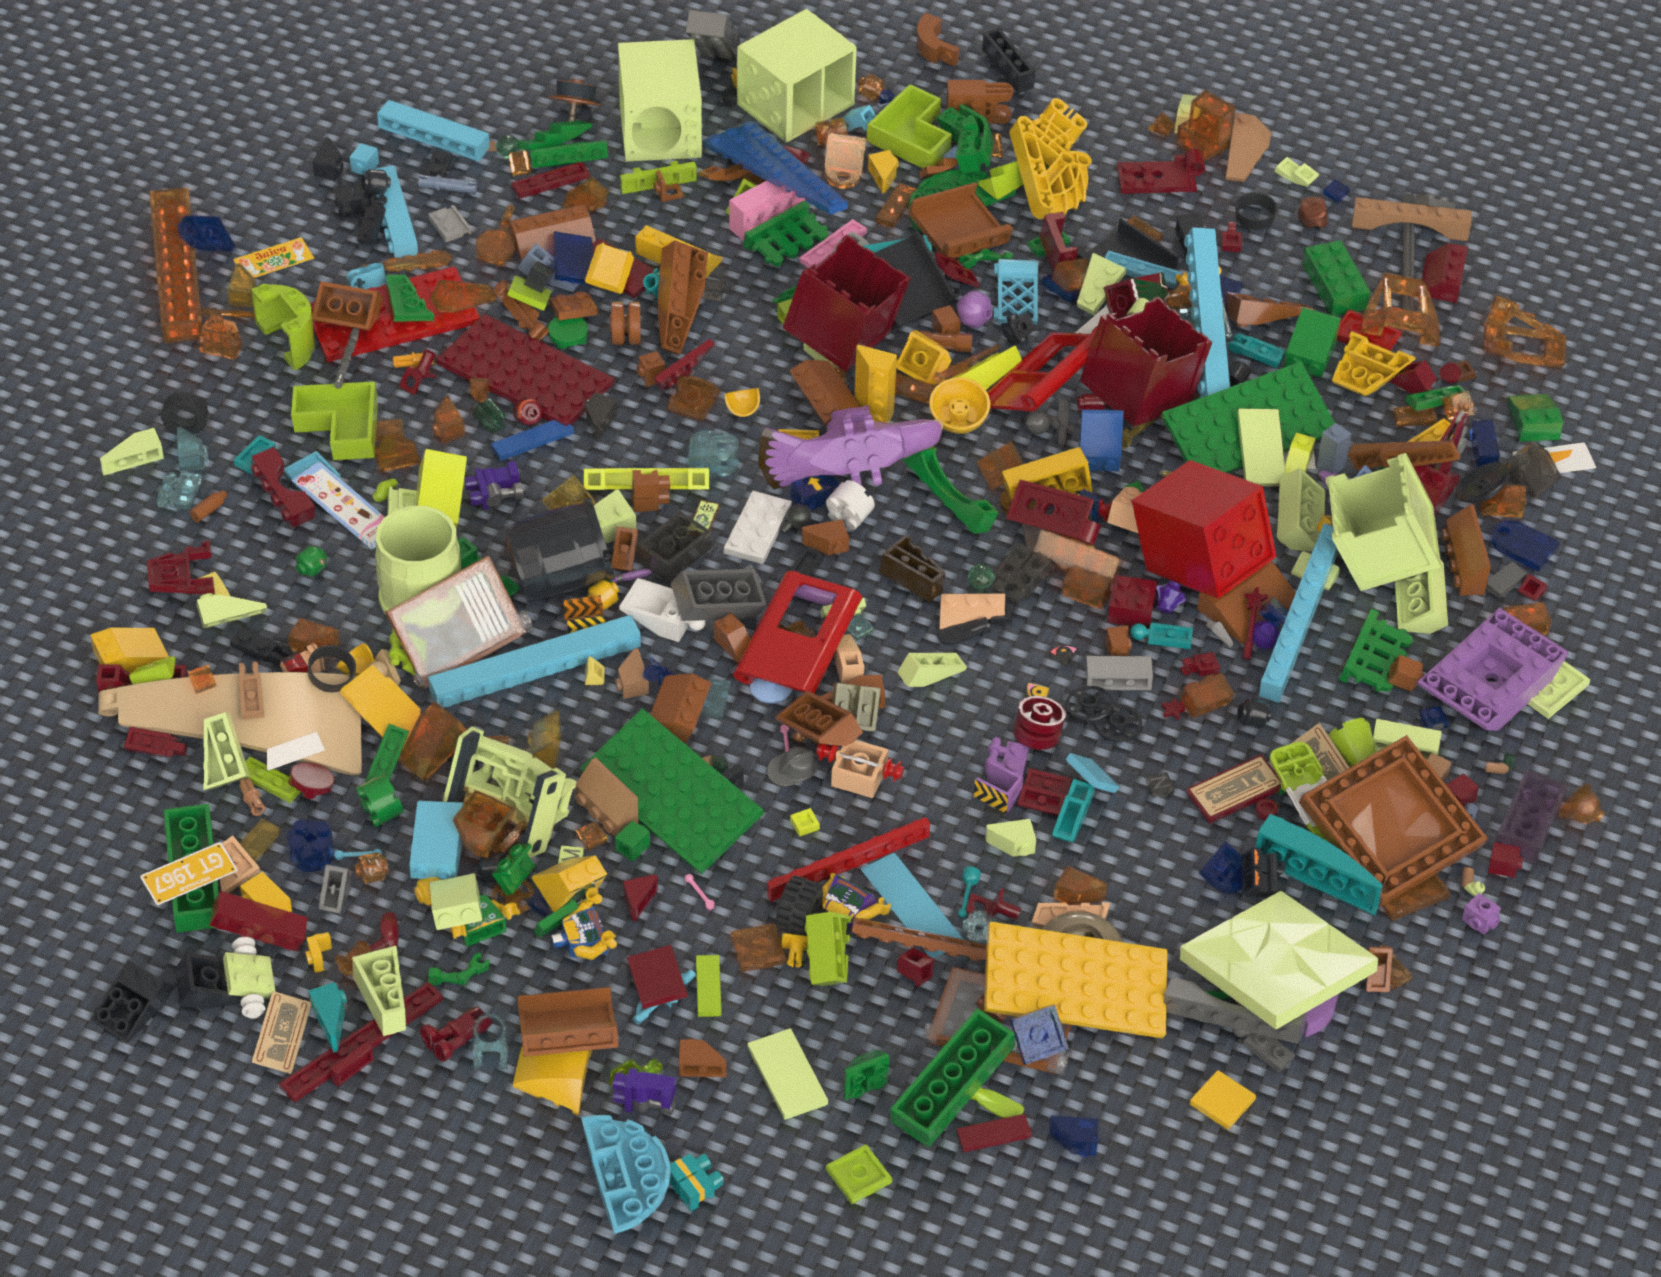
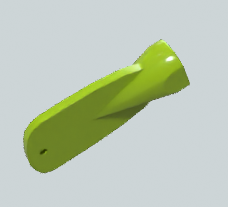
[971,1087,1024,1119]

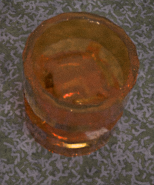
[815,117,848,146]

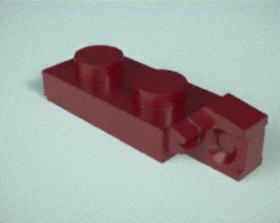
[124,727,188,758]

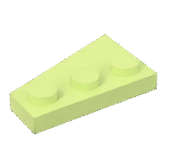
[1077,253,1126,315]

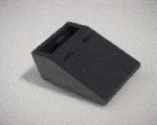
[91,960,175,1043]

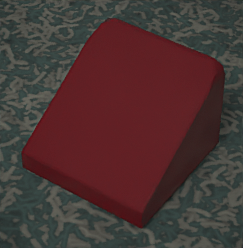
[1517,574,1548,602]

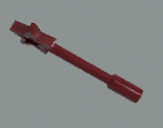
[1242,587,1269,660]
[1161,672,1222,720]

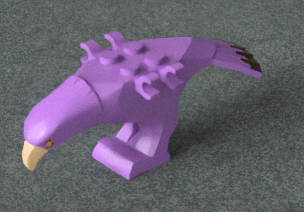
[758,405,943,490]

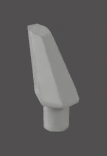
[1207,620,1233,648]

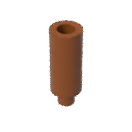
[189,490,227,523]

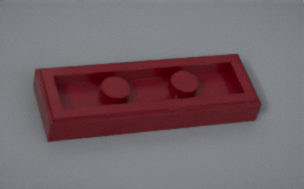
[956,1114,1032,1153]

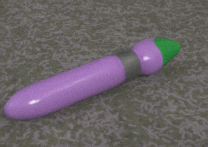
[605,569,652,584]

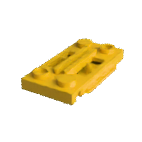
[340,665,432,753]

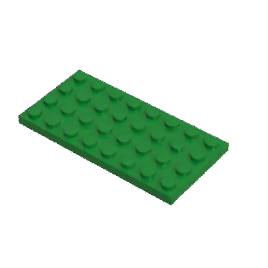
[1161,361,1335,473]
[580,708,764,875]

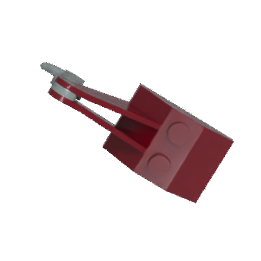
[1413,410,1468,517]

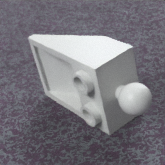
[619,578,705,642]

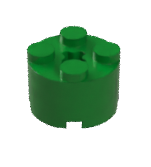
[355,774,404,828]

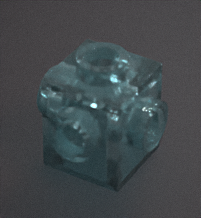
[963,910,996,944]

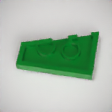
[385,275,434,322]

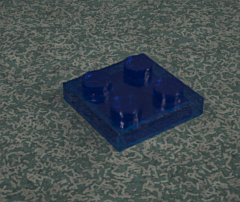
[1009,1004,1069,1065]

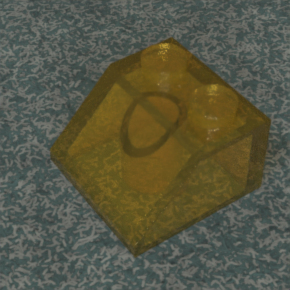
[525,710,561,769]

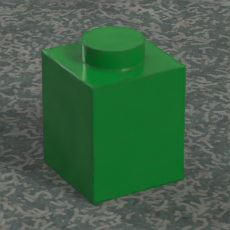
[615,820,650,862]

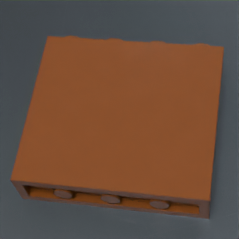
[908,182,1013,258]
[517,987,618,1057]

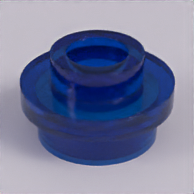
[878,88,895,105]

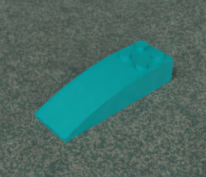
[1255,814,1383,916]

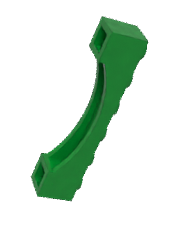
[901,446,998,534]

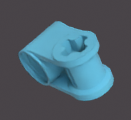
[347,263,386,289]

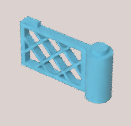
[994,259,1038,325]

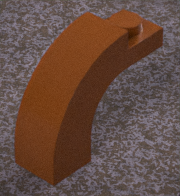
[917,13,959,66]

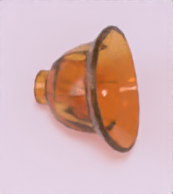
[1558,783,1605,823]

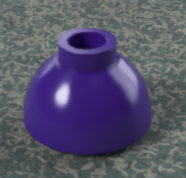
[1252,620,1280,649]

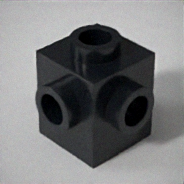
[1001,312,1036,343]

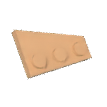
[1032,903,1110,938]

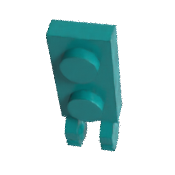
[1227,333,1286,368]

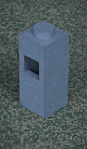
[1317,423,1352,474]

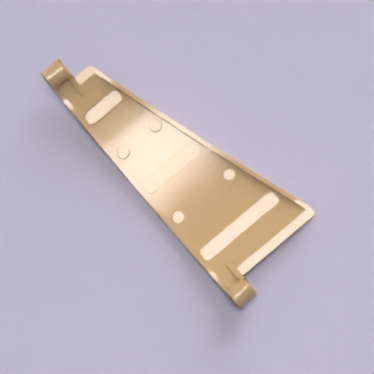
[98,672,362,775]

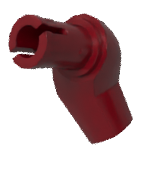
[363,912,399,954]

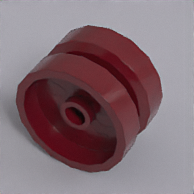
[1013,696,1066,750]

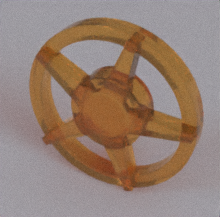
[492,880,535,913]

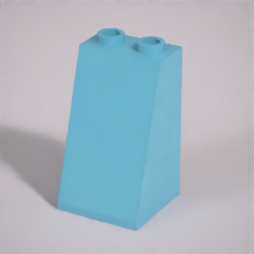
[410,801,465,880]

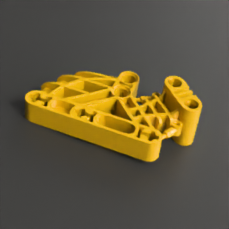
[1009,98,1092,219]

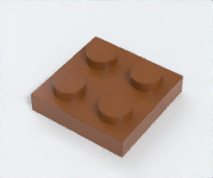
[550,292,598,320]

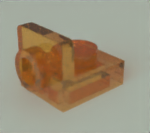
[334,940,372,976]

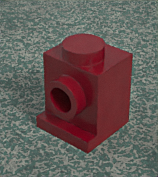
[897,948,935,987]

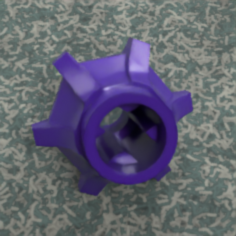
[1156,581,1186,614]

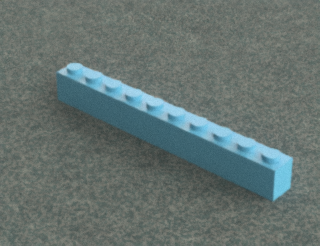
[1184,228,1230,398]
[1259,524,1339,703]
[428,615,641,709]

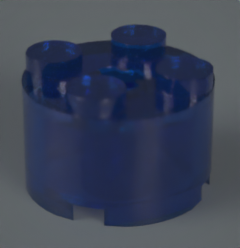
[287,819,335,872]

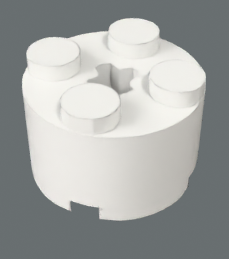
[826,480,875,530]

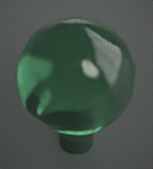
[495,134,524,158]
[968,563,994,594]

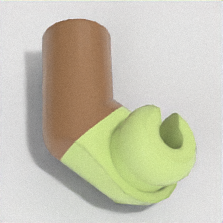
[1462,867,1485,896]

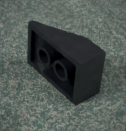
[175,952,245,1009]

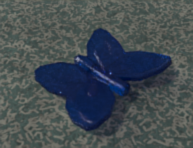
[642,656,675,685]

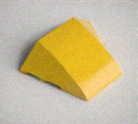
[1332,331,1415,396]
[513,1046,593,1115]

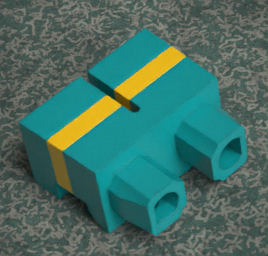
[669,1153,723,1211]

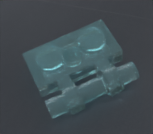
[156,472,202,510]

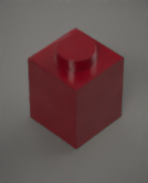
[1446,773,1479,807]
[1488,842,1523,878]

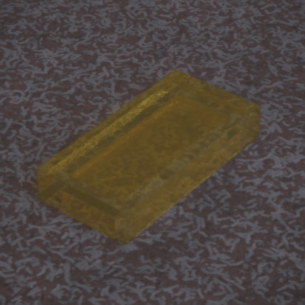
[239,819,281,862]

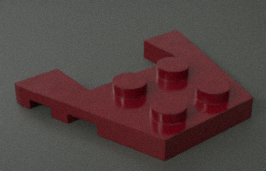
[147,540,215,595]

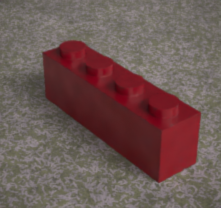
[209,891,308,952]

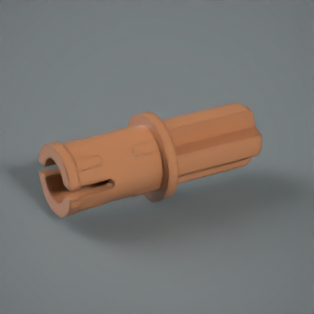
[239,778,265,816]

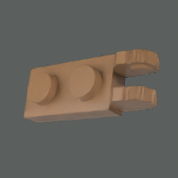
[238,661,264,719]

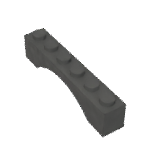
[1164,977,1307,1044]

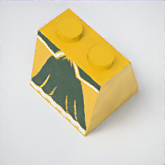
[532,856,607,913]

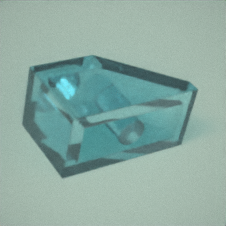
[177,427,209,471]

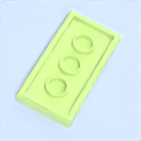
[1237,409,1286,487]
[748,1028,828,1120]

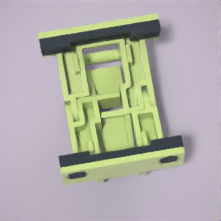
[443,727,577,858]

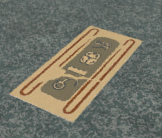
[1291,723,1349,781]
[252,991,311,1074]

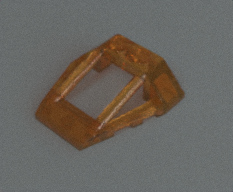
[1361,273,1440,347]
[1483,294,1566,368]

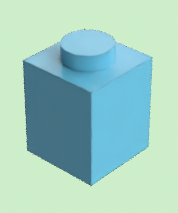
[350,143,379,175]

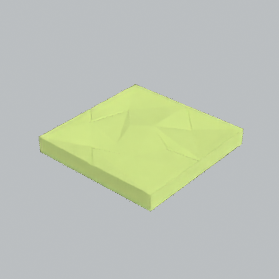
[1180,891,1378,1029]

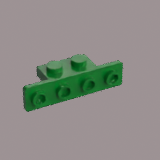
[530,140,608,168]

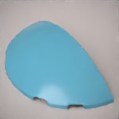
[581,1115,670,1234]

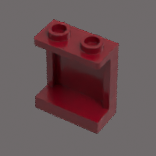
[1039,211,1078,275]

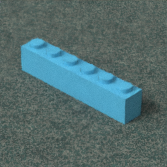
[377,100,490,161]
[376,166,418,261]

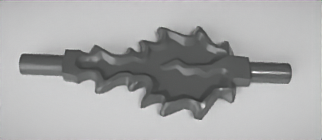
[334,328,360,389]

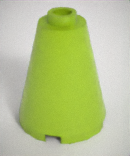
[1328,718,1376,767]

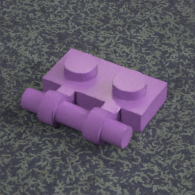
[984,737,1029,777]

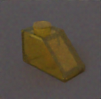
[228,263,257,307]

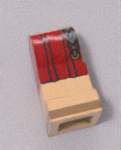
[280,643,325,673]

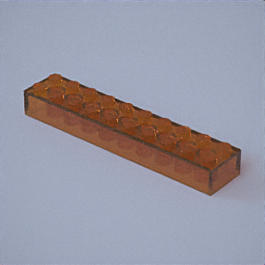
[149,187,204,343]

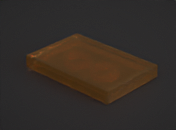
[1382,874,1451,921]

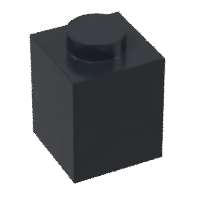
[524,261,555,293]

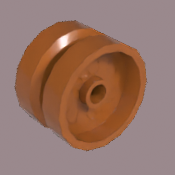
[610,302,641,345]

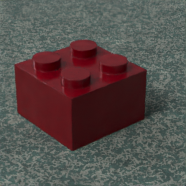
[1107,575,1157,629]

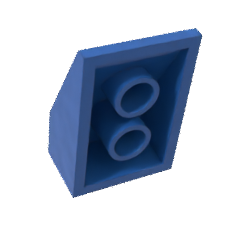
[1078,410,1123,471]

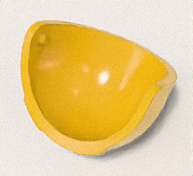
[724,388,760,417]
[336,643,375,676]

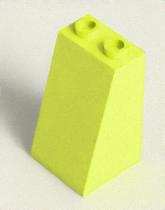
[415,449,467,528]

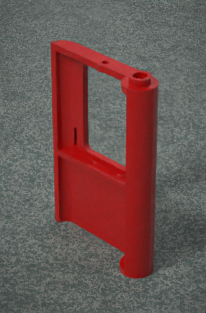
[987,327,1097,411]
[733,571,863,694]

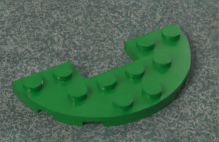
[909,169,1016,232]

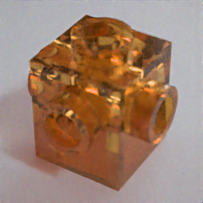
[1442,391,1475,421]

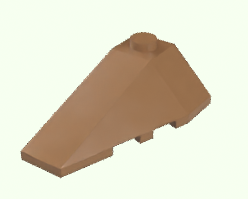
[1225,113,1271,182]

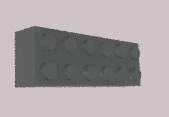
[686,10,741,60]

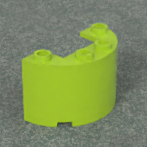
[251,284,315,371]

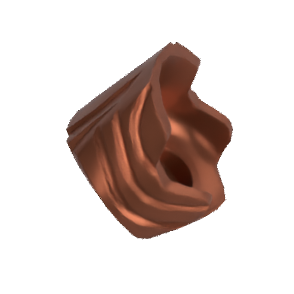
[1298,197,1328,228]

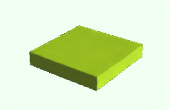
[507,275,551,311]
[826,1144,892,1204]

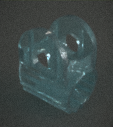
[687,431,739,476]
[473,1013,509,1071]

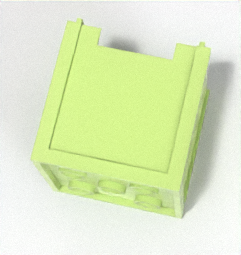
[1326,453,1441,591]

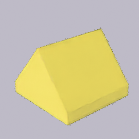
[585,656,605,685]

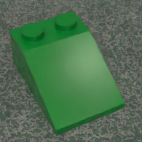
[1507,394,1563,442]

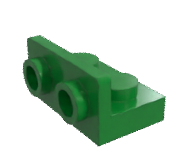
[492,843,536,895]

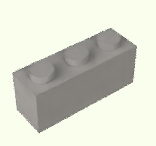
[1085,656,1153,690]

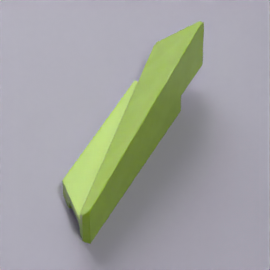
[978,161,1049,199]

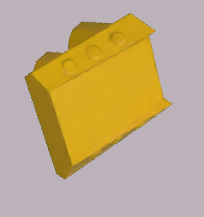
[585,242,634,294]

